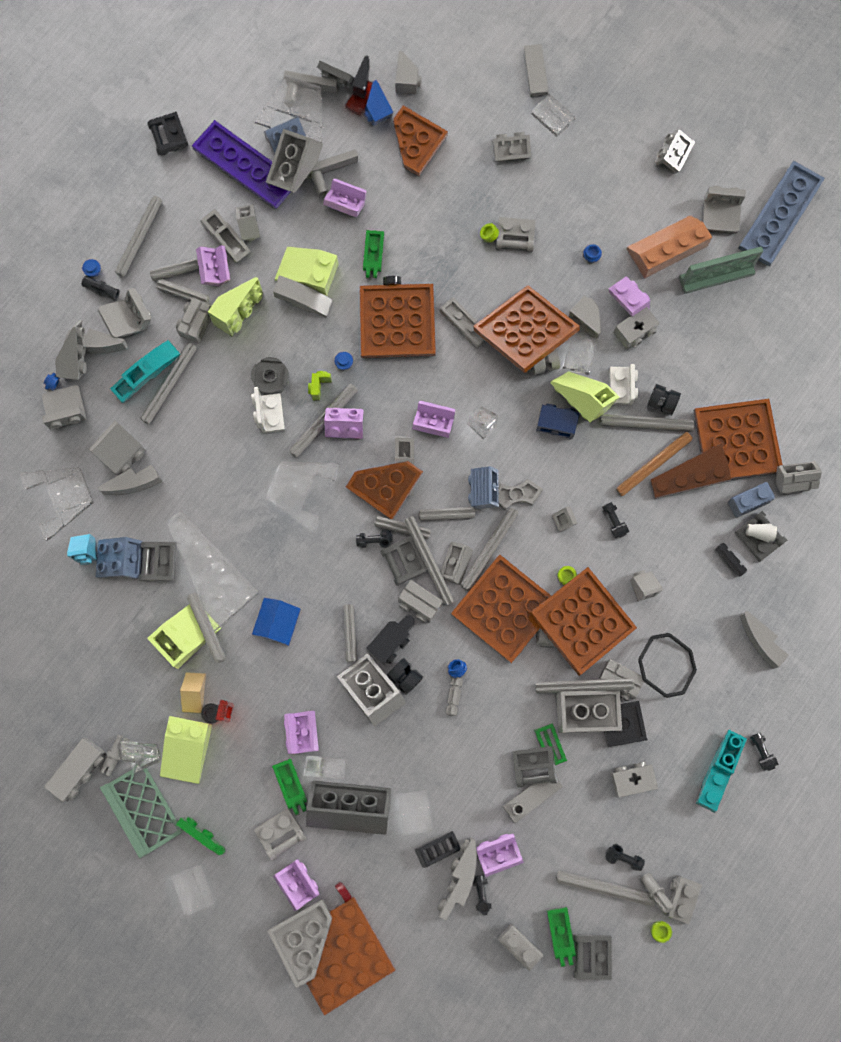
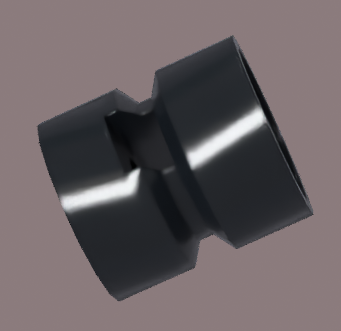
[647,384,681,416]
[386,658,424,695]

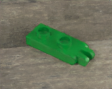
[363,230,385,279]
[272,758,308,815]
[176,817,226,855]
[547,907,576,967]

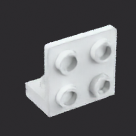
[251,387,285,434]

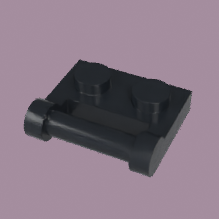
[147,111,189,156]

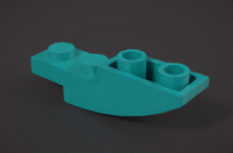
[110,340,181,403]
[696,730,747,813]

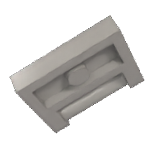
[496,217,535,252]
[254,808,307,862]

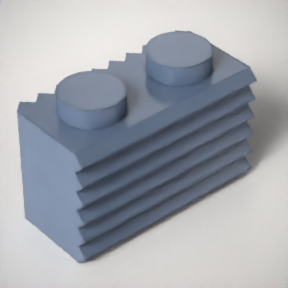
[468,466,499,509]
[728,482,775,518]

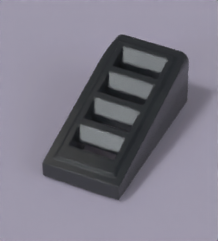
[352,55,370,99]
[415,831,461,868]

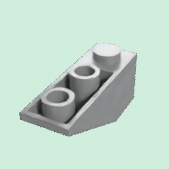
[55,320,87,380]

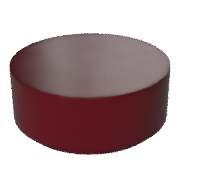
[335,882,352,903]

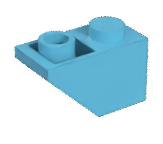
[67,534,97,565]

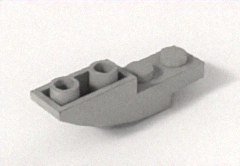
[437,837,477,920]

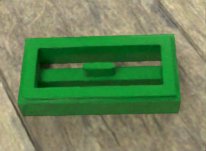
[534,723,567,765]

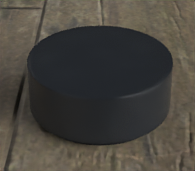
[383,276,401,285]
[201,703,222,724]

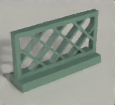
[679,246,763,294]
[100,763,183,859]

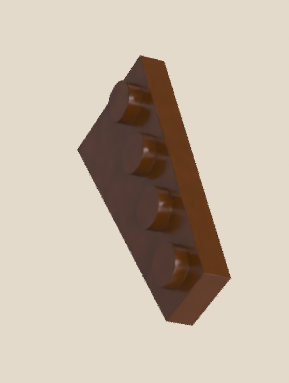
[651,443,731,499]

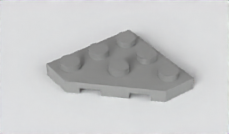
[268,899,332,988]

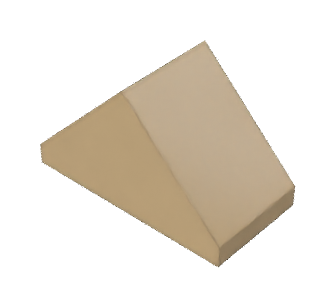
[180,672,206,713]

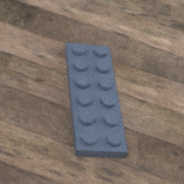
[738,160,825,267]

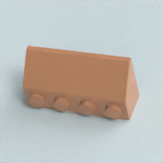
[626,216,712,278]

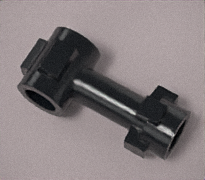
[602,502,629,539]
[356,530,393,548]
[750,732,779,771]
[605,844,645,871]
[473,875,492,915]

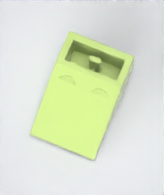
[208,277,263,336]
[550,371,619,423]
[147,604,221,669]

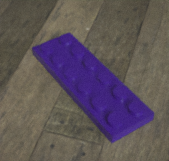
[192,120,291,209]

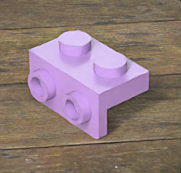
[323,179,367,217]
[196,245,230,287]
[609,276,650,317]
[412,401,456,438]
[324,408,364,439]
[284,711,319,754]
[476,834,524,877]
[273,859,319,911]

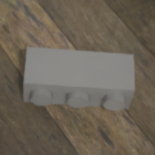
[44,738,106,802]

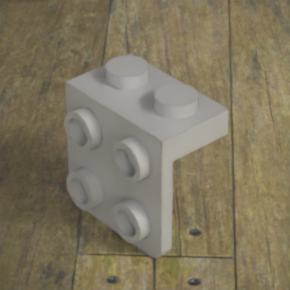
[703,186,746,233]
[98,288,151,338]
[42,385,87,429]

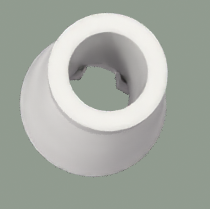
[746,524,777,543]

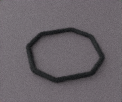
[638,633,697,698]

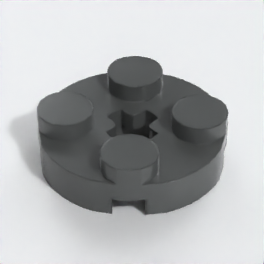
[251,357,289,395]

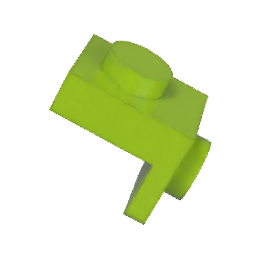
[308,371,332,400]

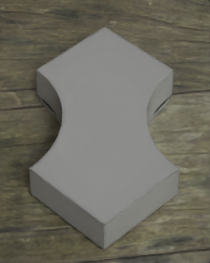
[498,479,543,510]

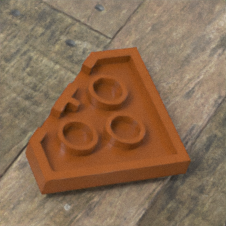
[393,105,448,176]
[346,461,423,520]

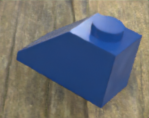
[364,79,394,126]

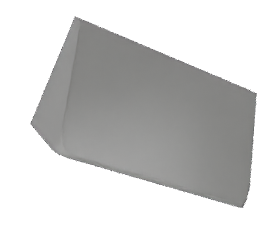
[440,542,473,585]

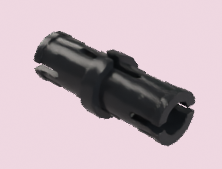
[81,275,120,300]

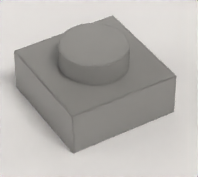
[552,506,578,532]

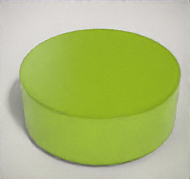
[480,223,499,243]
[557,566,577,585]
[650,921,672,943]

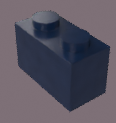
[536,404,579,439]

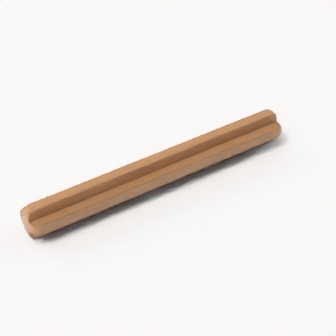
[616,432,693,496]

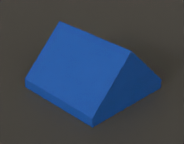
[252,598,301,646]

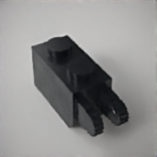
[366,614,415,665]

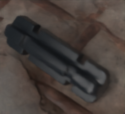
[715,543,747,577]

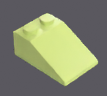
[275,247,339,296]
[160,716,212,784]

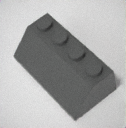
[306,780,391,835]

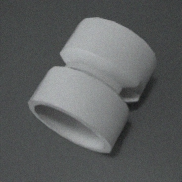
[531,349,560,375]

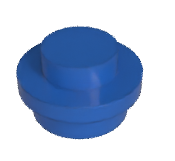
[583,244,602,263]
[82,259,101,277]
[334,352,353,370]
[43,373,60,391]
[448,659,467,678]

